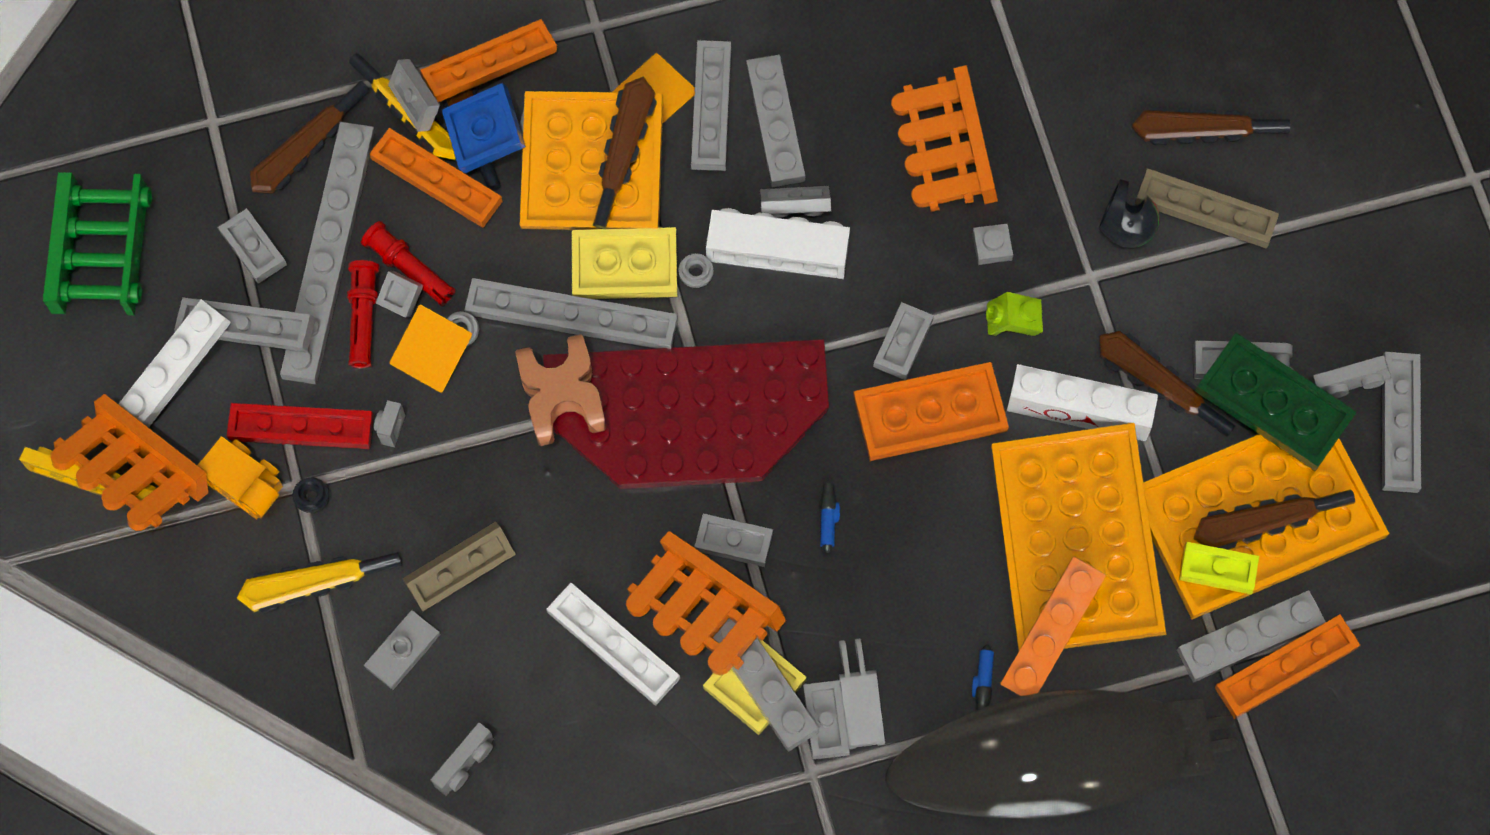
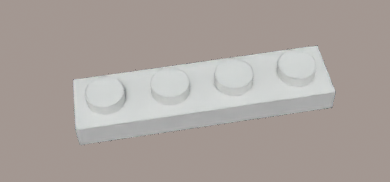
[119,299,231,428]
[547,583,680,706]

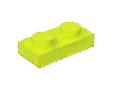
[1179,542,1259,595]

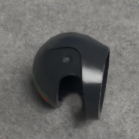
[1099,179,1160,248]

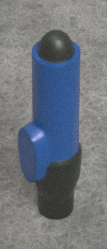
[820,483,840,553]
[972,645,994,716]

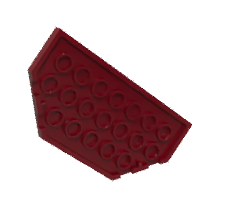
[543,339,829,489]

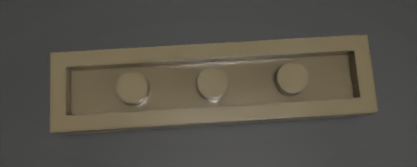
[1135,168,1279,249]

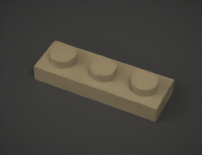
[402,522,516,611]

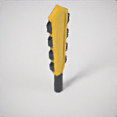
[349,53,456,160]
[237,552,402,614]

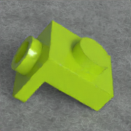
[986,292,1043,336]

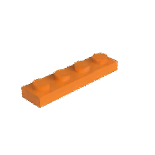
[420,19,557,102]
[369,128,503,228]
[1000,556,1106,703]
[1215,615,1360,719]

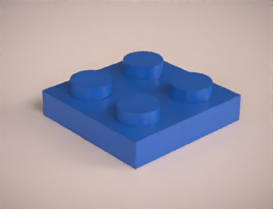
[442,83,526,173]

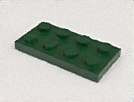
[1195,333,1357,471]

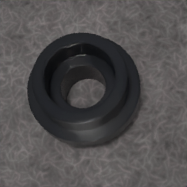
[292,477,329,513]

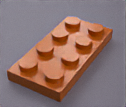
[853,362,1009,461]

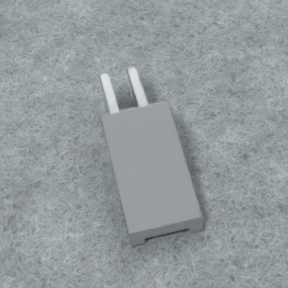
[839,639,885,749]

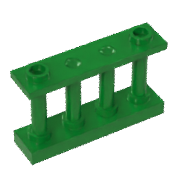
[43,172,152,316]

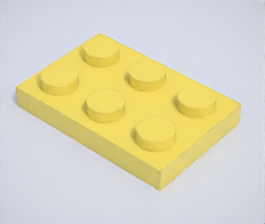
[572,227,677,299]

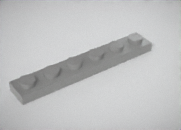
[464,278,678,349]

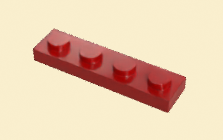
[226,403,374,449]

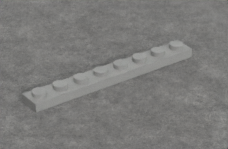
[280,122,375,384]

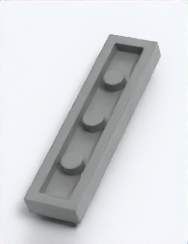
[691,40,731,171]
[746,55,805,187]
[174,297,315,352]
[1382,352,1421,493]
[1177,590,1326,683]
[712,610,819,752]

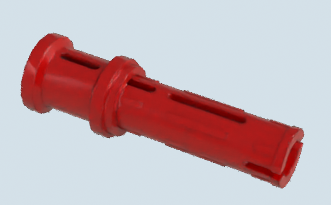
[361,221,456,306]
[347,260,380,368]

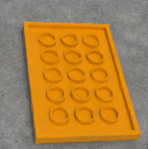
[992,423,1166,650]
[1143,434,1389,619]

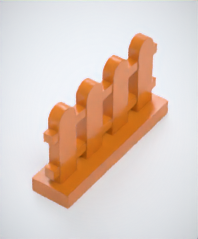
[891,65,998,212]
[51,394,208,531]
[626,531,786,675]

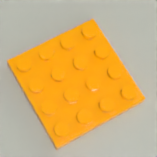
[520,91,663,230]

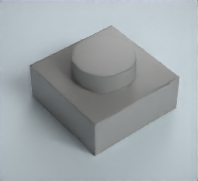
[972,224,1013,265]
[376,271,423,318]
[374,400,406,448]

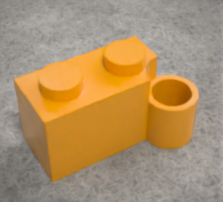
[197,436,283,520]

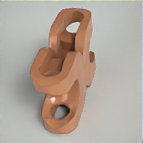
[515,334,606,446]

